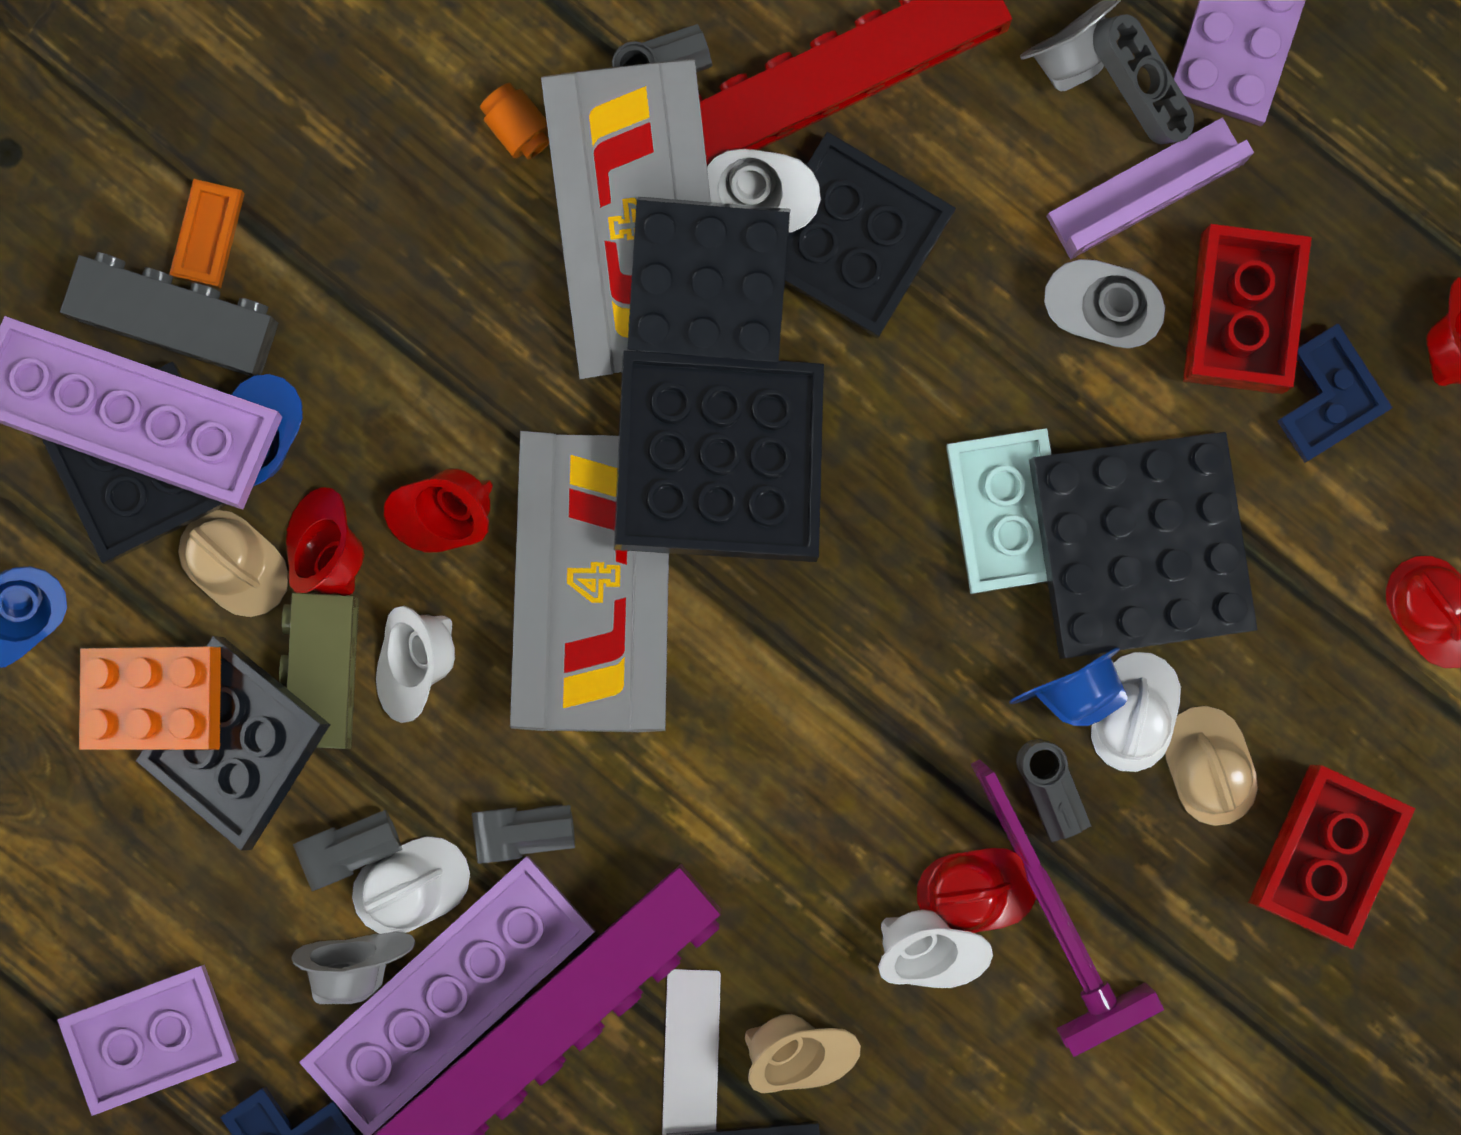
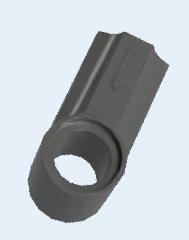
[612,24,712,73]
[1016,739,1091,842]
[472,805,575,864]
[293,810,403,892]

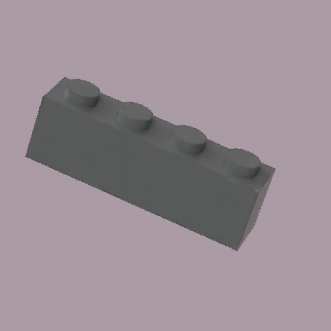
[60,252,279,377]

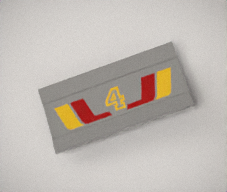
[541,59,711,379]
[510,431,669,732]

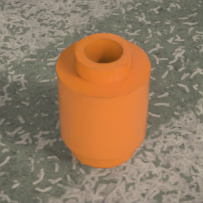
[480,83,549,159]

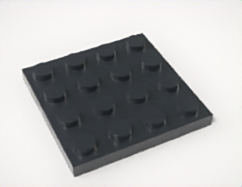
[613,350,824,562]
[1029,432,1258,659]

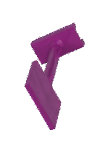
[971,759,1164,1057]

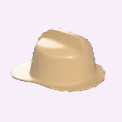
[178,510,289,617]
[1165,706,1258,826]
[745,1014,861,1093]

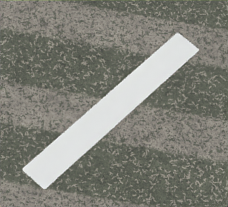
[662,969,721,1135]

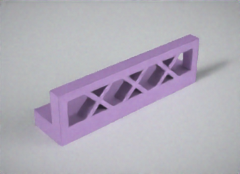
[1046,117,1254,259]

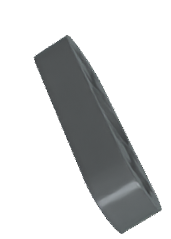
[1093,14,1194,144]

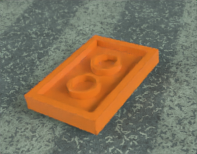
[79,647,221,750]

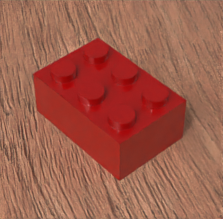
[1183,224,1312,394]
[1248,765,1416,949]

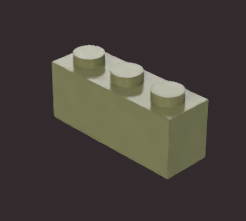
[279,593,359,749]

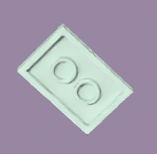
[946,428,1051,594]

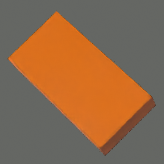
[169,179,245,289]

